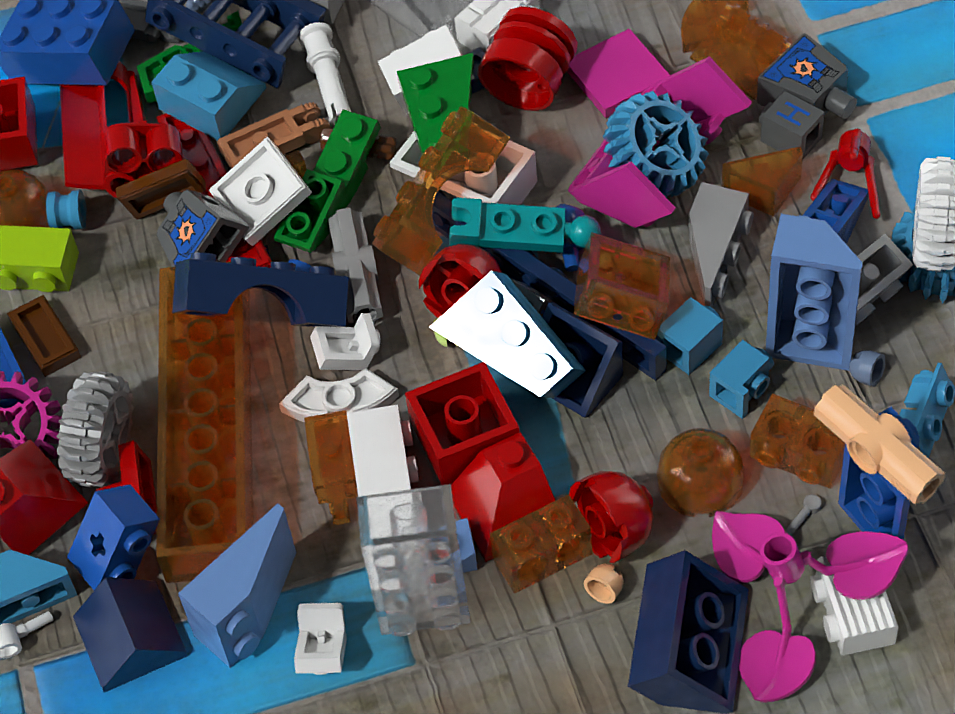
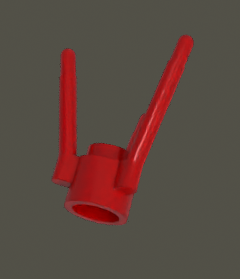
[810,128,880,219]

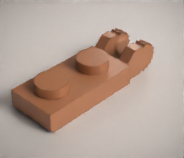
[217,102,332,169]

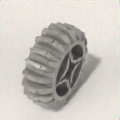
[56,371,134,488]

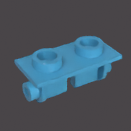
[899,363,955,458]

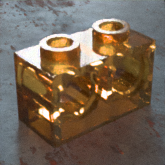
[750,394,845,489]
[490,494,592,594]

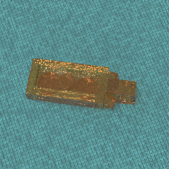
[304,410,358,525]

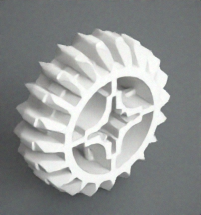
[912,156,955,272]

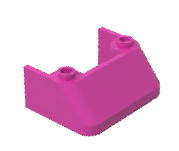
[568,56,752,228]

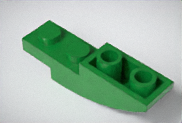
[274,109,381,253]

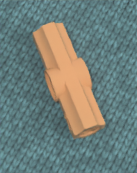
[814,384,945,505]

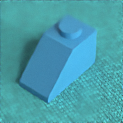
[0,550,78,625]

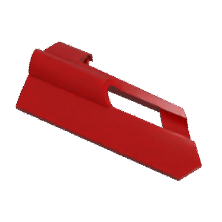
[60,61,182,198]

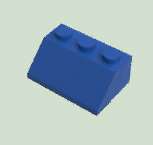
[838,407,920,540]

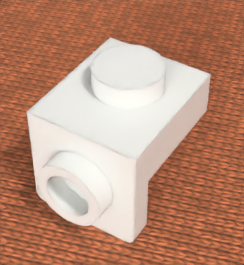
[310,313,381,370]
[294,603,347,675]

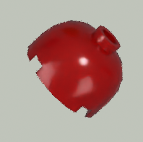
[418,244,502,318]
[569,471,653,564]

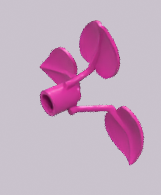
[712,511,909,703]

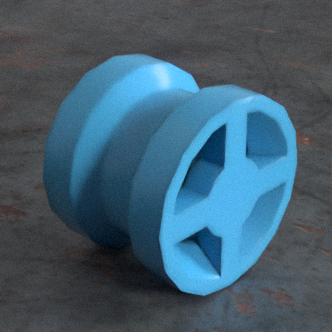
[46,190,87,230]

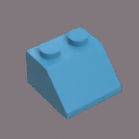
[152,51,266,140]

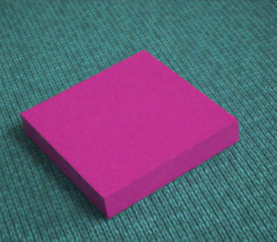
[567,28,670,118]

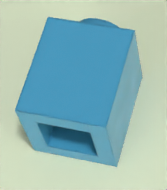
[657,297,723,375]

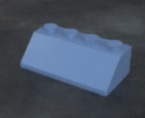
[766,214,863,371]

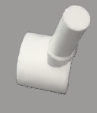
[0,611,53,659]

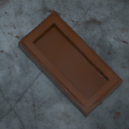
[116,158,206,219]
[7,295,82,377]

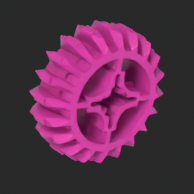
[0,371,62,459]

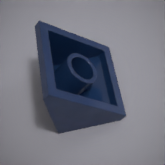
[542,302,623,418]
[73,577,188,693]

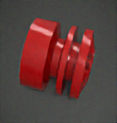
[478,6,578,111]

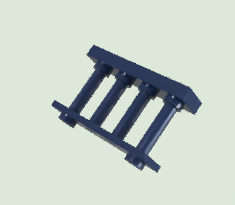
[145,0,326,89]

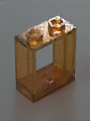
[573,232,670,340]

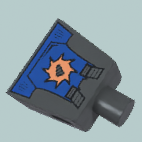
[757,33,857,119]
[157,189,250,272]

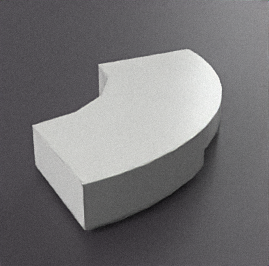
[279,368,399,426]

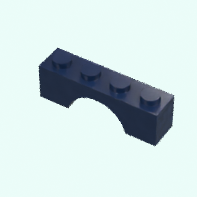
[172,252,349,328]

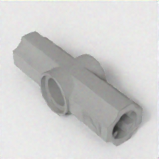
[328,208,383,324]

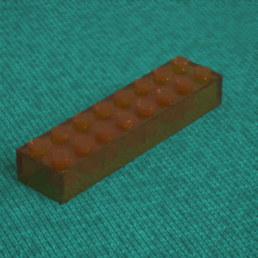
[156,261,253,583]

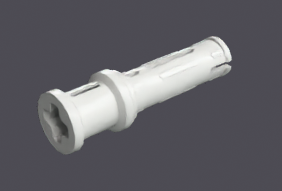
[299,22,351,128]

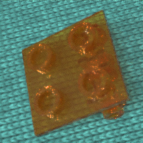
[690,3,792,100]

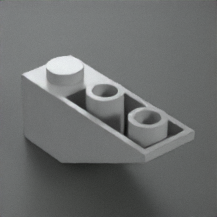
[689,182,754,307]

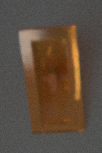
[722,146,803,217]

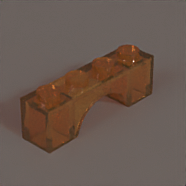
[372,106,511,276]

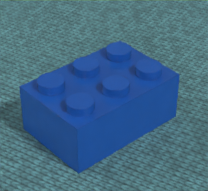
[0,0,135,85]

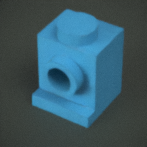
[709,340,774,419]

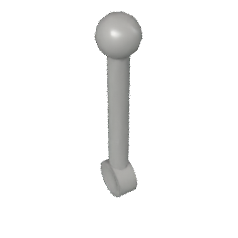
[785,494,821,536]

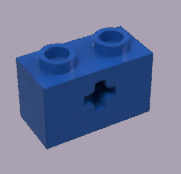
[67,484,160,590]

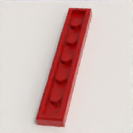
[156,113,272,268]

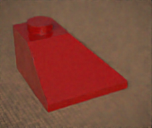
[446,432,564,562]
[0,439,88,555]

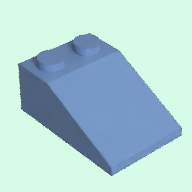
[178,503,296,668]

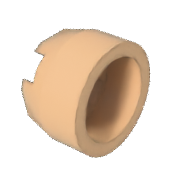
[584,564,624,604]

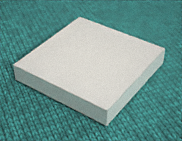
[209,137,312,246]

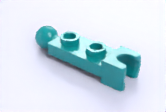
[449,198,601,253]

